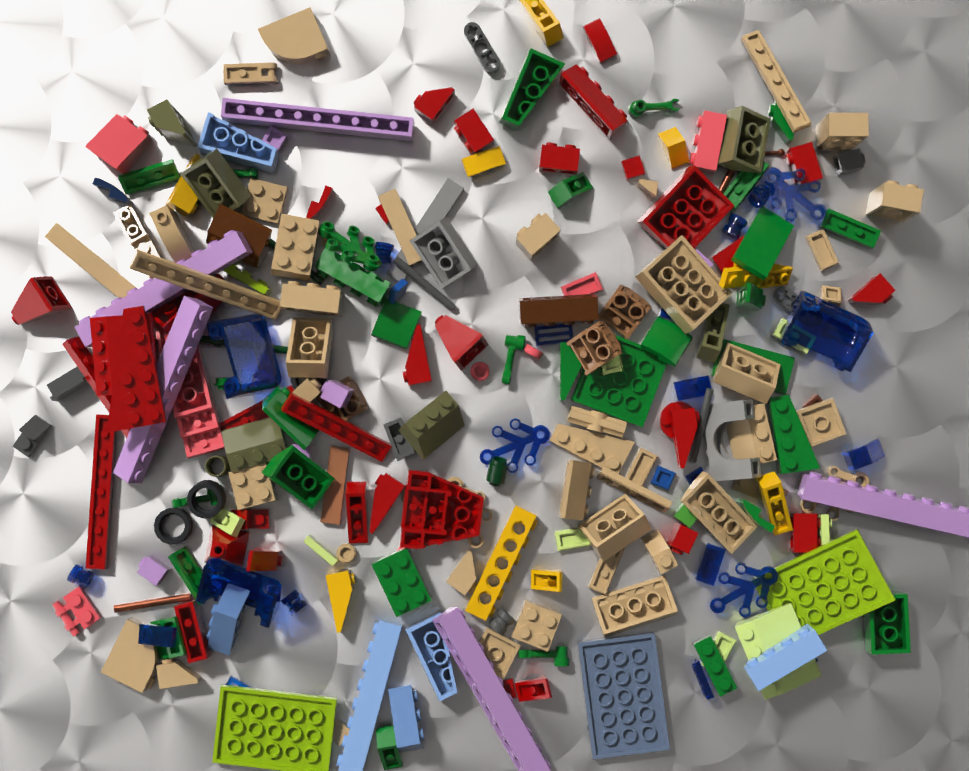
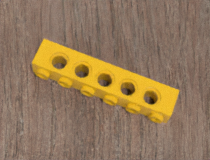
[465,505,538,621]

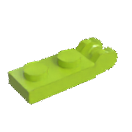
[224,264,272,296]

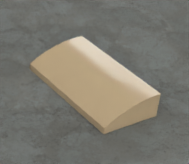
[680,471,758,554]
[592,575,678,638]

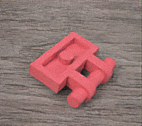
[52,586,102,637]

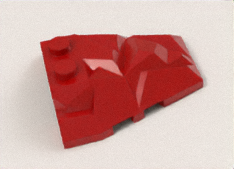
[400,470,484,549]

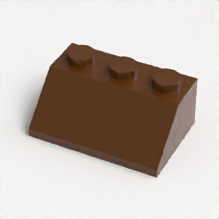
[206,204,272,268]

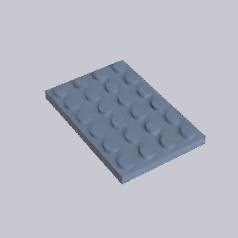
[578,632,670,760]

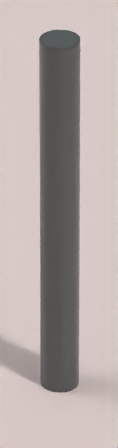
[393,256,456,311]
[689,388,714,463]

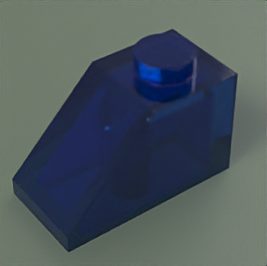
[671,375,711,402]
[842,439,885,470]

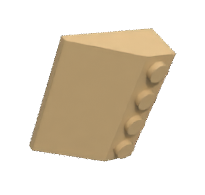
[635,235,733,334]

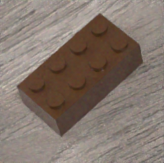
[518,294,599,327]

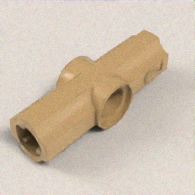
[567,406,627,438]

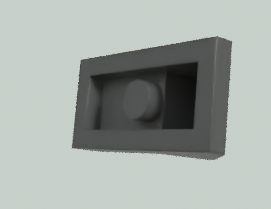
[13,415,52,457]
[383,418,416,461]

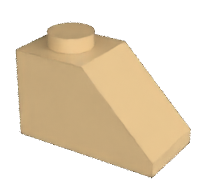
[641,529,678,574]
[446,549,477,595]
[156,658,202,689]

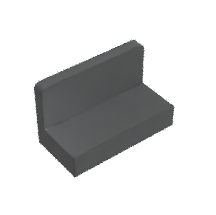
[47,367,88,401]

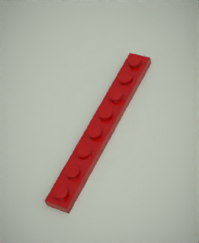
[85,414,116,570]

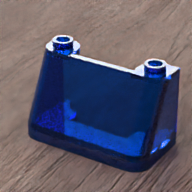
[780,291,874,372]
[206,314,282,399]
[196,558,282,628]

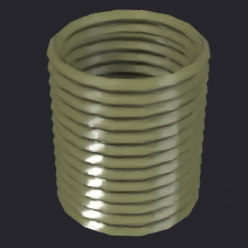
[205,456,230,477]

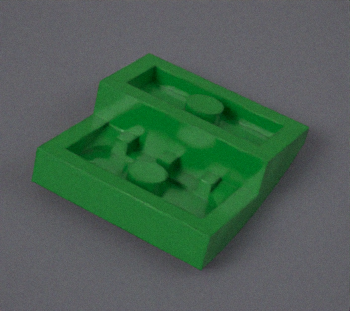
[371,298,422,350]
[641,316,693,367]
[736,499,775,533]
[150,616,186,660]

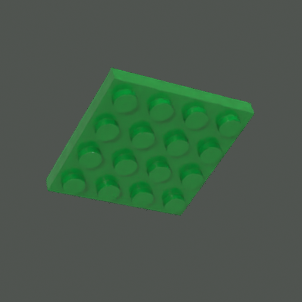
[571,335,667,427]

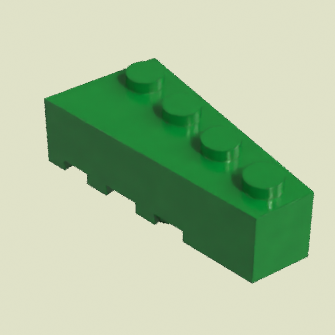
[499,48,565,130]
[314,247,393,307]
[766,395,820,474]

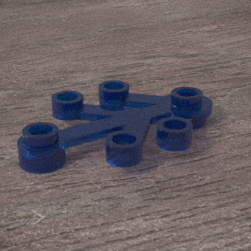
[763,167,827,222]
[480,418,550,473]
[710,562,778,618]

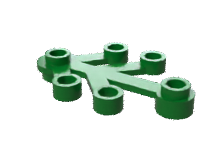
[318,221,382,271]

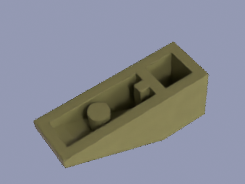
[696,303,730,363]

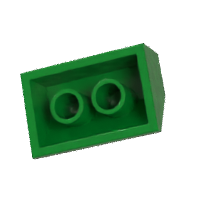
[262,384,319,450]
[261,445,335,510]

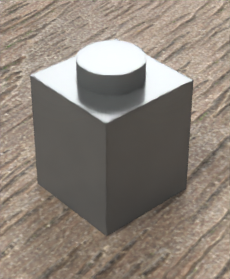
[833,148,865,175]

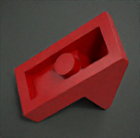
[231,509,270,530]
[515,675,552,702]

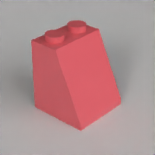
[85,114,152,174]

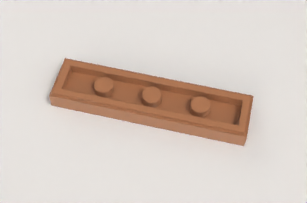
[321,446,350,525]

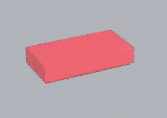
[561,272,603,296]

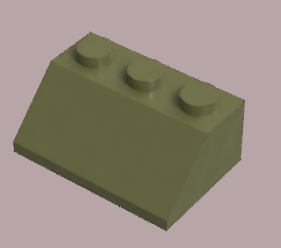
[147,99,198,147]
[718,106,771,173]
[180,148,251,218]
[398,391,465,460]
[221,417,287,472]

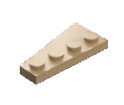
[549,424,635,474]

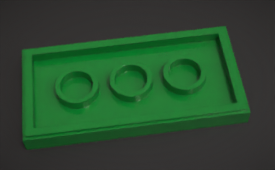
[731,206,794,281]
[711,339,795,395]

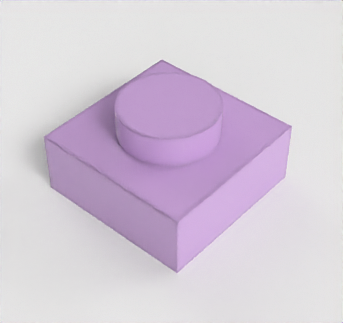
[262,126,288,153]

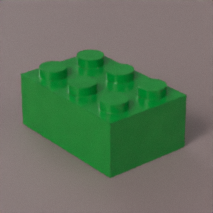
[371,548,432,617]
[864,592,911,655]

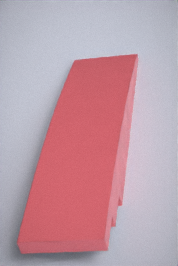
[151,312,225,459]

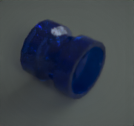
[748,184,771,208]
[722,213,748,240]
[375,242,394,265]
[67,564,95,590]
[281,589,308,616]

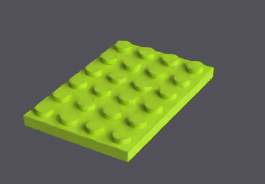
[752,529,896,635]
[212,684,337,771]

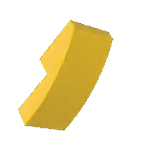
[461,146,506,177]

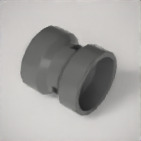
[488,608,515,635]

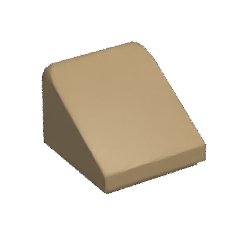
[637,179,658,199]
[819,285,842,311]

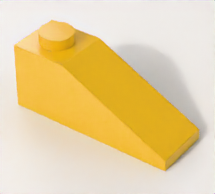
[519,0,564,47]
[165,153,200,216]
[756,471,793,536]
[325,569,356,633]

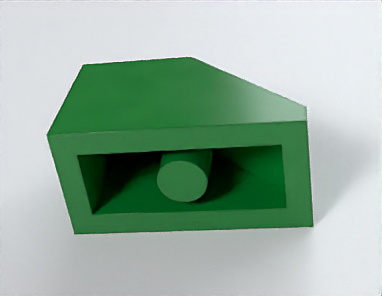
[768,101,794,144]
[548,172,593,208]
[376,726,403,770]

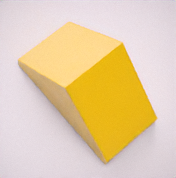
[658,127,689,169]
[531,570,562,592]

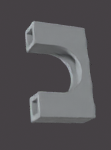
[704,399,762,481]

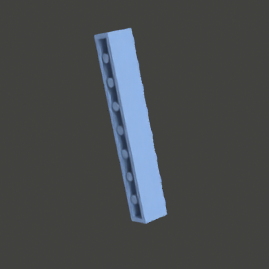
[336,618,403,771]

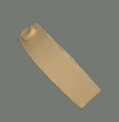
[258,7,330,64]
[149,205,195,263]
[101,617,159,693]

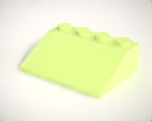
[735,603,822,700]

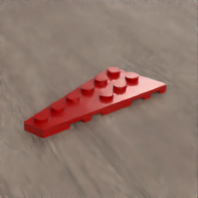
[106,306,167,433]

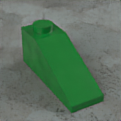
[735,283,766,311]
[559,342,582,401]

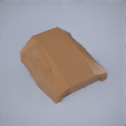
[598,284,651,340]
[566,321,622,375]
[315,376,368,421]

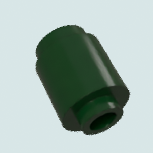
[486,456,508,486]

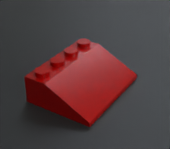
[637,165,735,249]
[90,313,157,396]

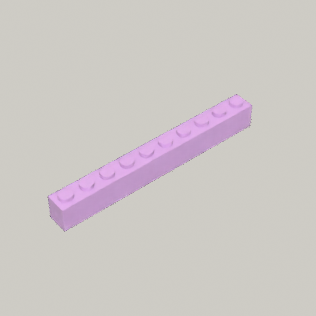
[220,98,415,141]
[75,230,253,347]
[113,296,213,484]
[797,471,969,537]
[432,607,551,771]

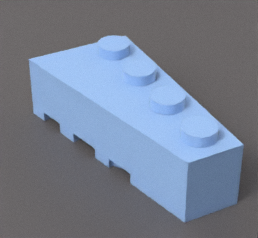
[197,112,279,173]
[405,612,457,701]
[743,623,827,691]

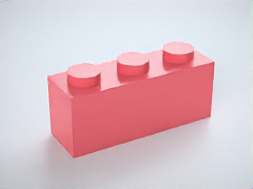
[689,111,727,174]

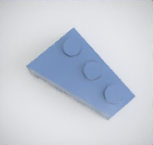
[206,583,250,655]
[388,685,425,753]

